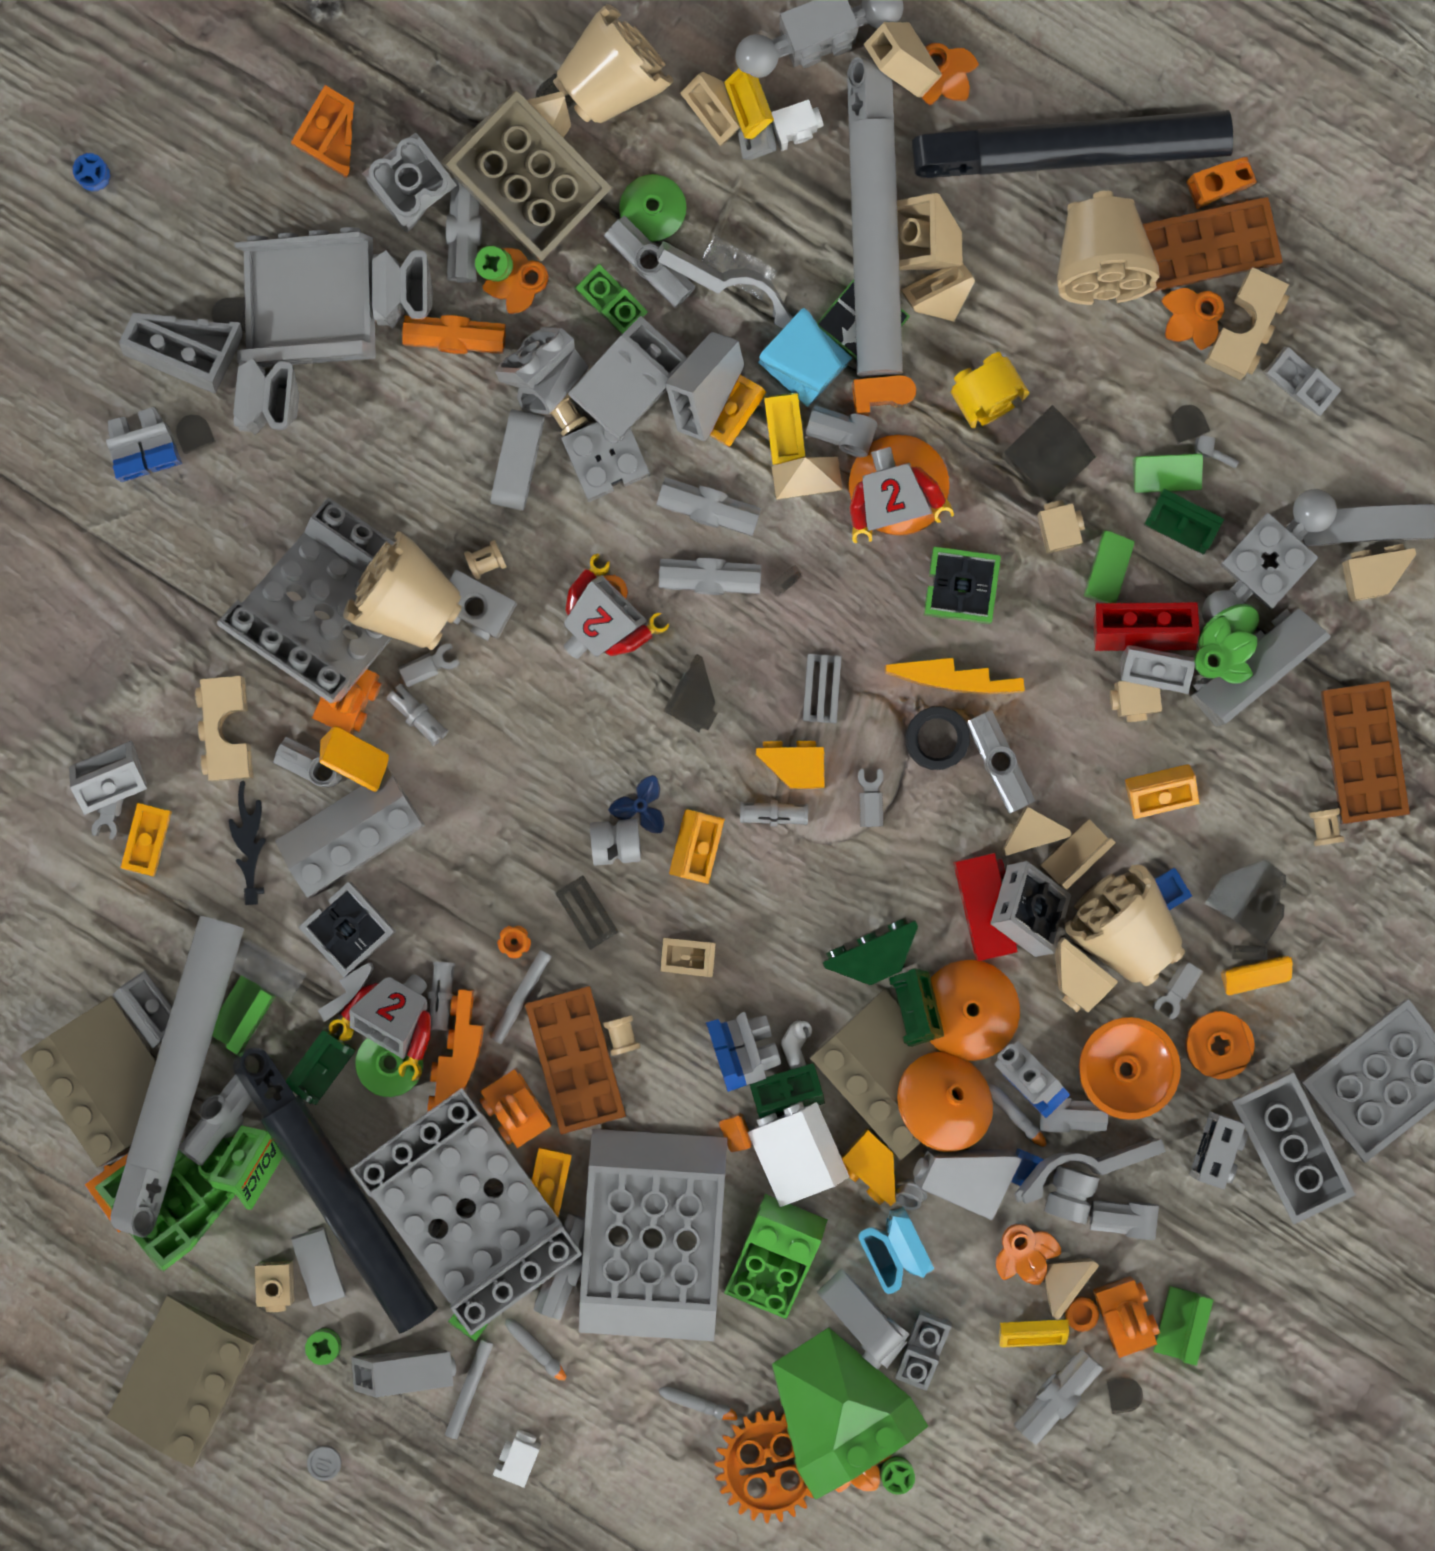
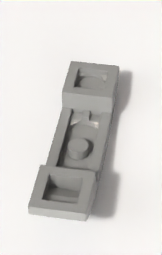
[1303,504,1435,546]

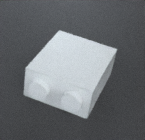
[748,1102,850,1207]

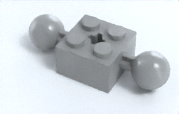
[735,0,904,78]
[1202,489,1337,624]

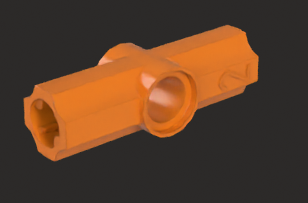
[402,315,506,354]

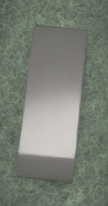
[490,409,545,511]
[817,1268,905,1363]

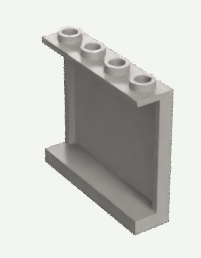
[235,227,376,367]

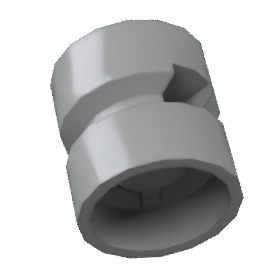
[590,819,641,866]
[1044,1165,1100,1224]

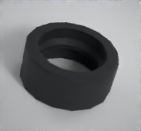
[905,706,970,770]

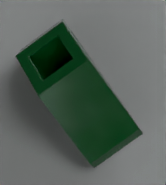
[822,917,918,986]

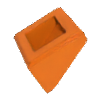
[719,1113,753,1152]

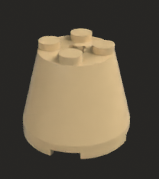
[553,4,673,123]
[1057,191,1160,305]
[343,532,462,650]
[1065,865,1185,986]

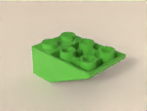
[724,1194,828,1319]

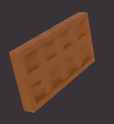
[1143,197,1283,293]
[1320,681,1410,824]
[525,986,626,1135]

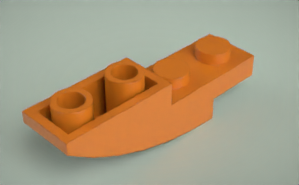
[427,989,485,1112]

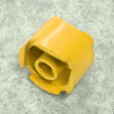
[950,351,1029,428]

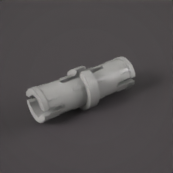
[386,684,449,746]
[740,800,808,827]
[428,962,455,1031]

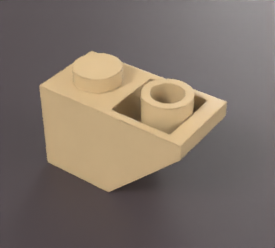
[864,22,942,97]
[1342,544,1416,602]

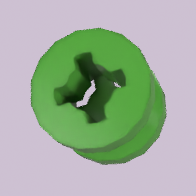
[475,246,513,282]
[305,1328,342,1365]
[880,1456,915,1495]

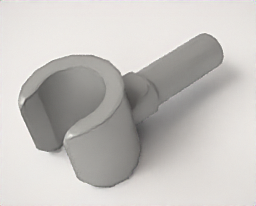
[1194,435,1239,468]

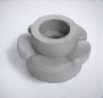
[895,1179,927,1210]

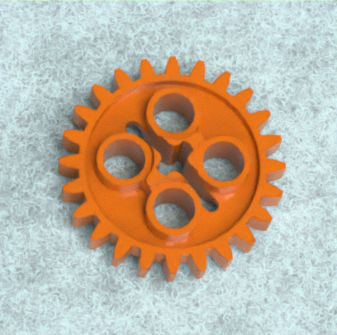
[713,1410,814,1523]

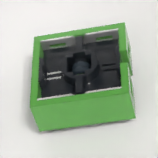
[923,547,1001,625]

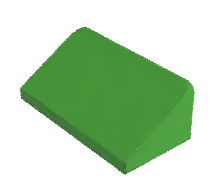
[1133,454,1203,493]
[1083,530,1135,603]

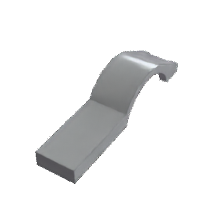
[657,241,792,329]
[1014,1137,1166,1204]

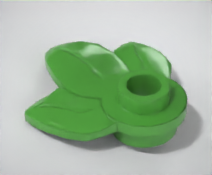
[1195,616,1258,684]

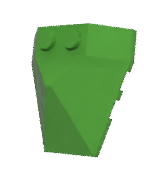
[95,1137,236,1271]
[772,1328,928,1500]

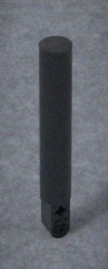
[912,110,1233,178]
[233,1048,438,1334]

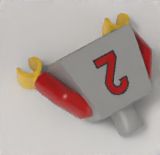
[849,447,954,543]
[564,554,669,659]
[329,974,431,1081]

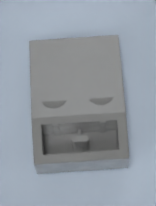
[568,316,687,440]

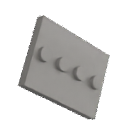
[1301,999,1435,1163]

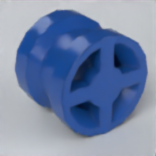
[73,153,111,192]

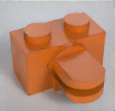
[312,669,382,735]
[479,1067,553,1148]
[1093,1276,1160,1358]

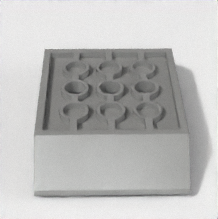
[217,497,395,703]
[350,1088,582,1336]
[579,1129,727,1341]

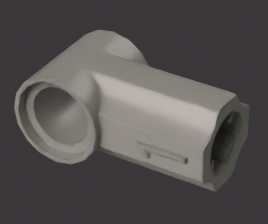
[806,406,878,457]
[273,737,343,788]
[1040,1097,1108,1132]
[1090,1200,1159,1240]

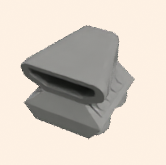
[362,133,457,233]
[372,250,433,329]
[495,327,589,414]
[233,358,299,435]

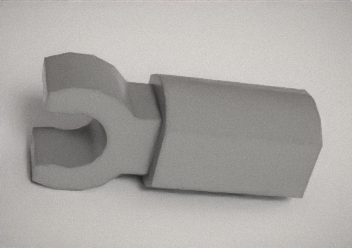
[399,644,460,687]
[858,769,884,827]
[91,799,124,840]
[1153,959,1203,1020]

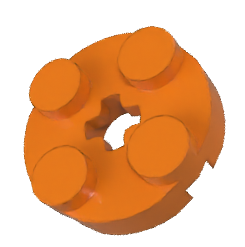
[1185,1011,1255,1079]

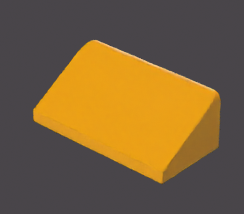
[319,726,389,792]
[1125,764,1200,819]
[669,809,725,884]
[1220,955,1293,995]

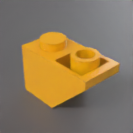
[756,741,824,789]
[841,1128,896,1206]

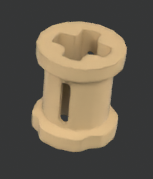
[549,393,588,437]
[464,540,507,580]
[1309,808,1345,846]
[603,1015,641,1056]

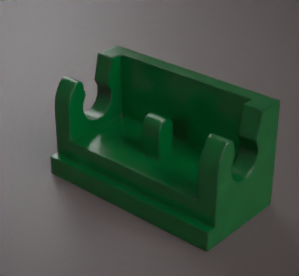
[1143,489,1224,555]
[889,968,944,1047]
[286,1029,357,1105]
[749,1063,825,1119]

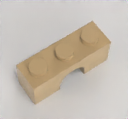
[1204,267,1290,380]
[195,676,253,782]

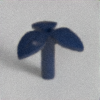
[608,775,664,834]

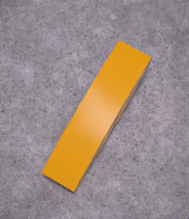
[884,658,1025,694]

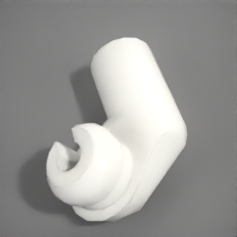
[781,1020,812,1070]

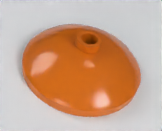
[849,435,950,536]
[930,960,1020,1061]
[1079,1017,1181,1120]
[897,1052,993,1152]

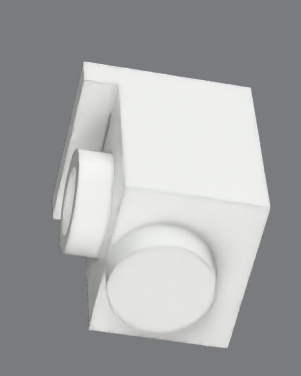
[771,100,824,151]
[493,1430,541,1488]

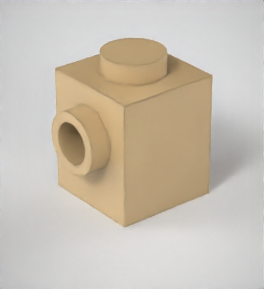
[1037,500,1085,554]
[1110,681,1162,722]
[255,1261,295,1312]

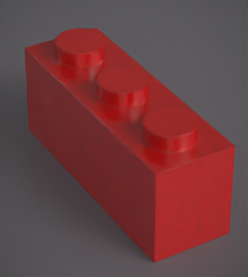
[1093,602,1199,651]
[953,853,1018,961]

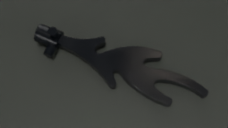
[228,781,266,905]

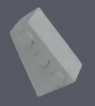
[119,313,243,394]

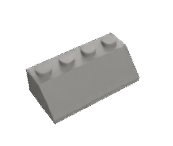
[1191,608,1331,727]
[275,769,425,898]
[1232,1068,1355,1224]

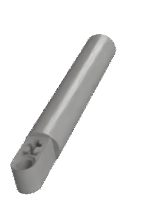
[847,57,903,378]
[111,916,244,1237]

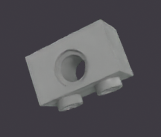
[450,570,517,641]

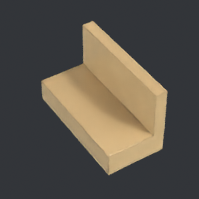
[1040,819,1115,890]

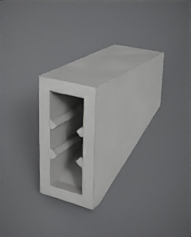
[665,332,744,441]
[913,1149,1022,1220]
[351,1349,456,1397]

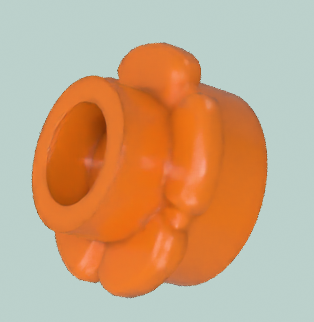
[497,925,531,959]

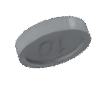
[307,1446,342,1481]

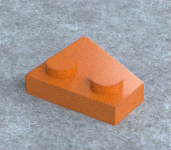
[291,85,354,178]

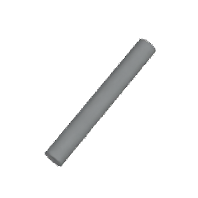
[490,950,552,1044]
[445,1339,493,1439]

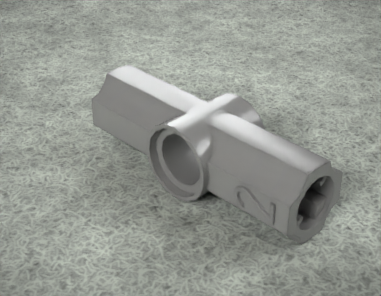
[446,178,482,283]
[604,216,696,308]
[656,477,761,536]
[659,558,761,595]
[966,710,1035,814]
[179,1070,252,1166]
[533,1213,585,1320]
[1014,1348,1103,1445]

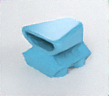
[758,308,852,407]
[859,1206,935,1294]

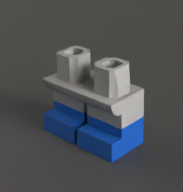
[106,407,182,483]
[706,1012,781,1092]
[994,1041,1070,1118]

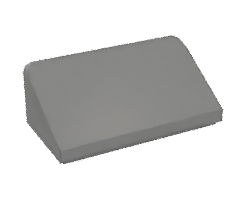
[113,970,172,1048]

